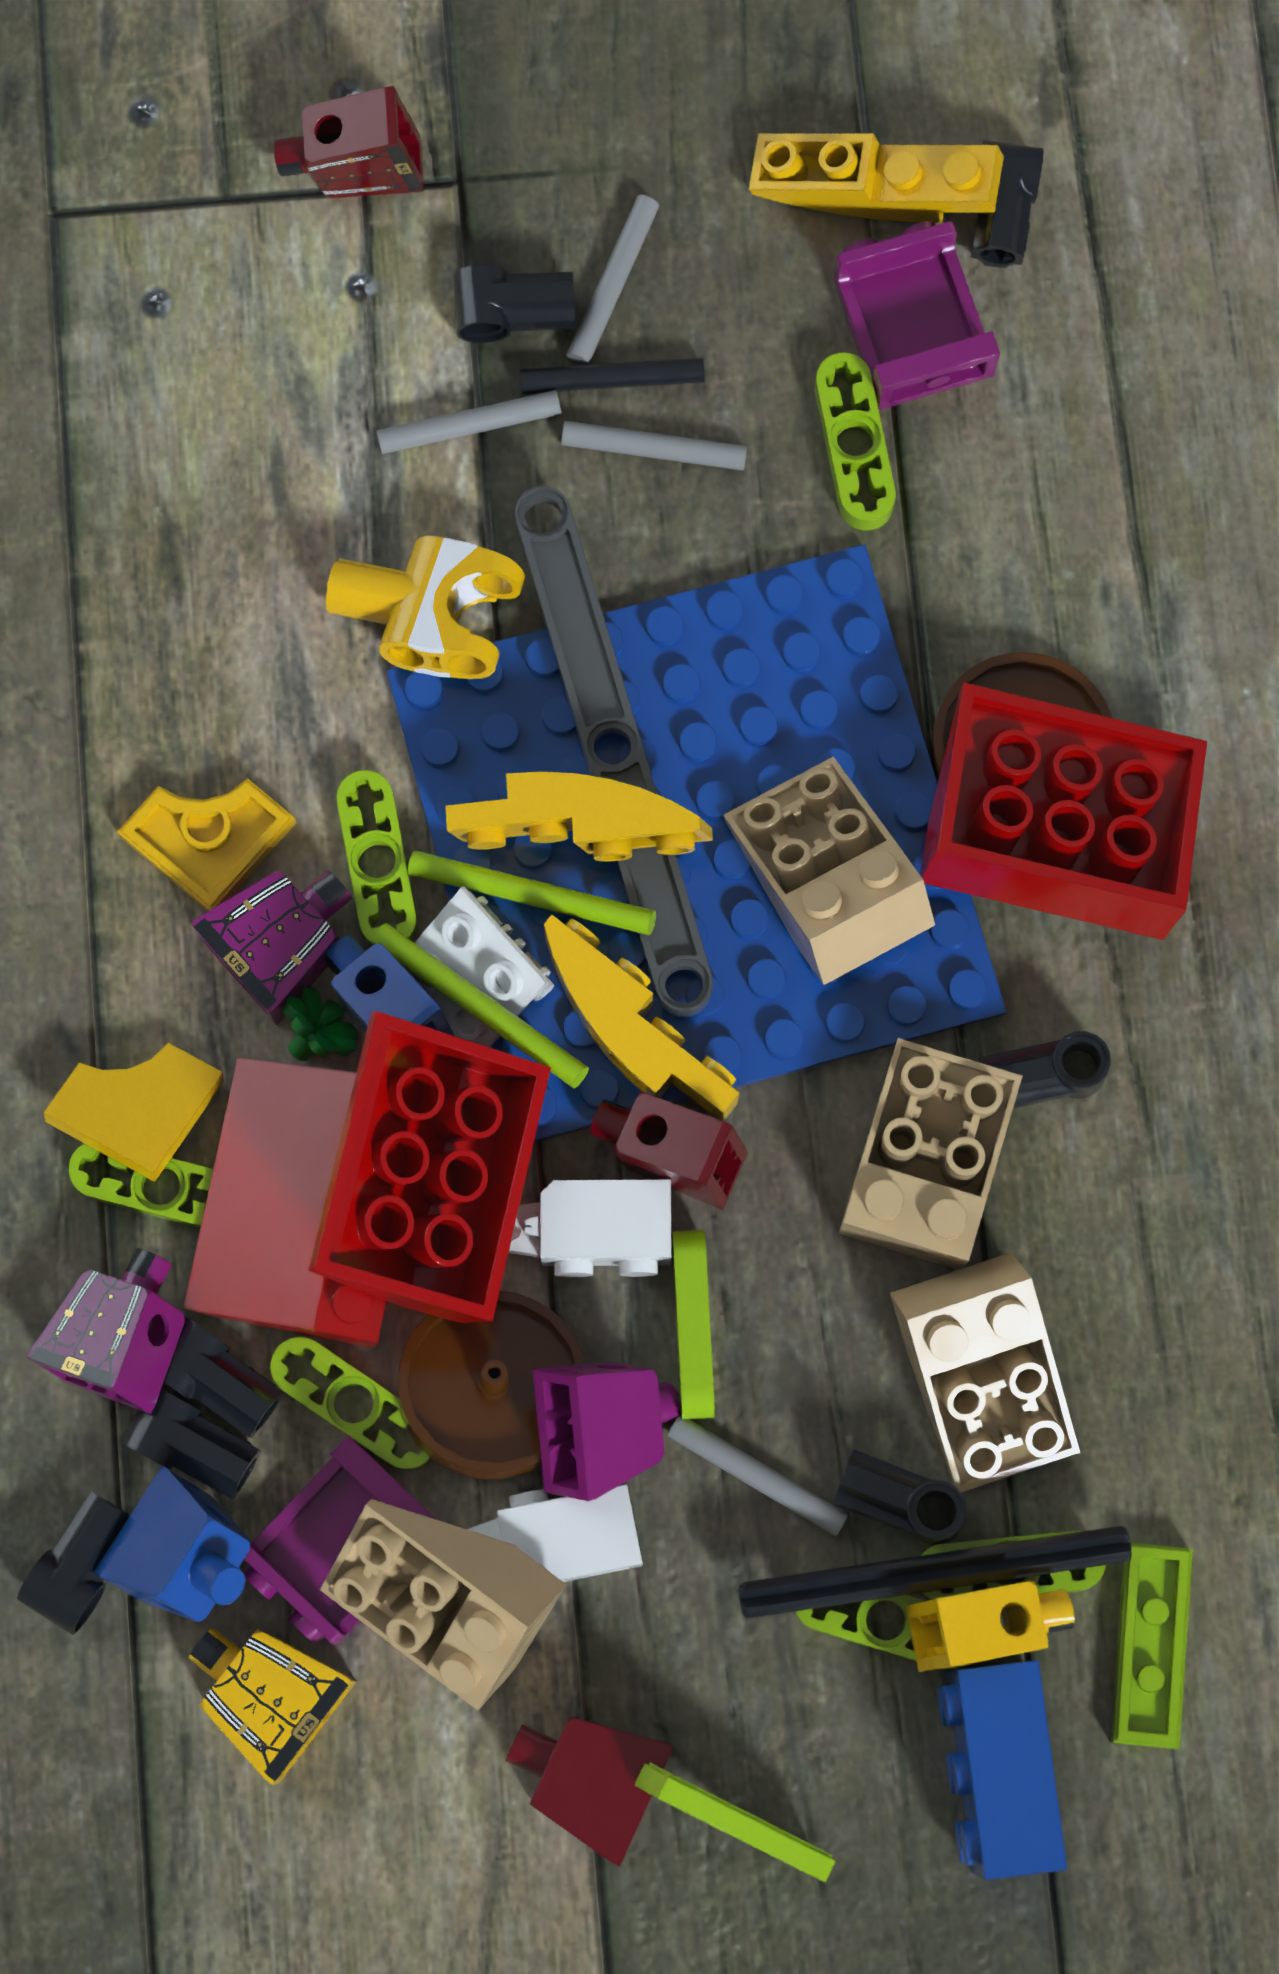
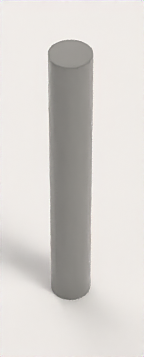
[566,195,659,365]
[376,390,561,455]
[561,421,747,471]
[667,1414,849,1537]

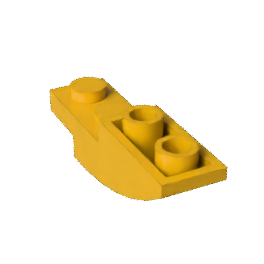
[749,133,1004,223]
[445,772,713,862]
[544,915,739,1121]

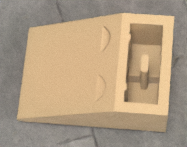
[723,756,935,985]
[838,1038,1022,1270]
[890,1252,1080,1493]
[320,1499,567,1711]

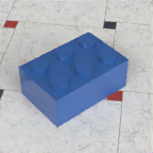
[937,1660,1067,1880]

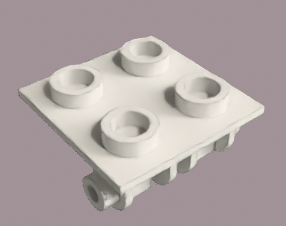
[403,886,555,1047]

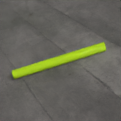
[408,850,656,935]
[372,923,589,1088]

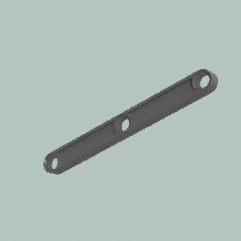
[515,486,713,1017]

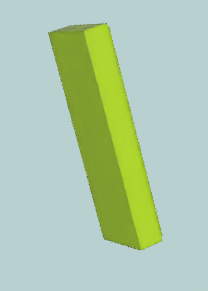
[1110,1543,1193,1750]
[635,1763,836,1883]

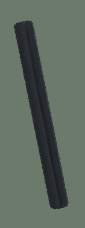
[738,1526,1132,1618]

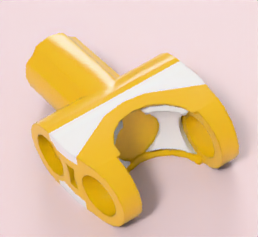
[325,536,525,679]

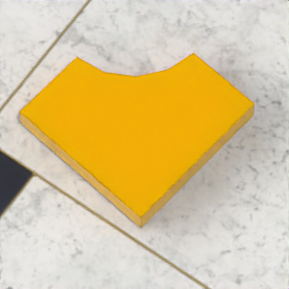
[117,778,297,911]
[44,1043,224,1182]

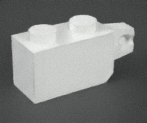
[508,1179,671,1277]
[467,1485,643,1582]

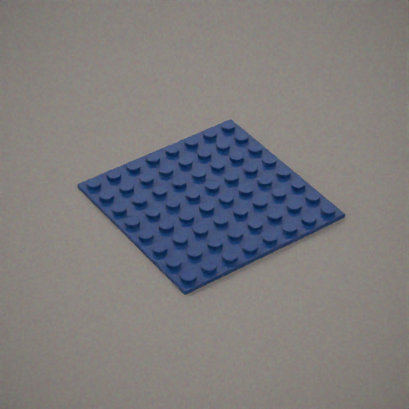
[386,544,1006,1143]

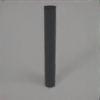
[520,358,705,394]

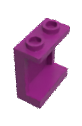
[833,221,1000,410]
[242,1435,437,1646]

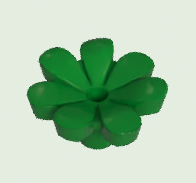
[283,987,358,1061]

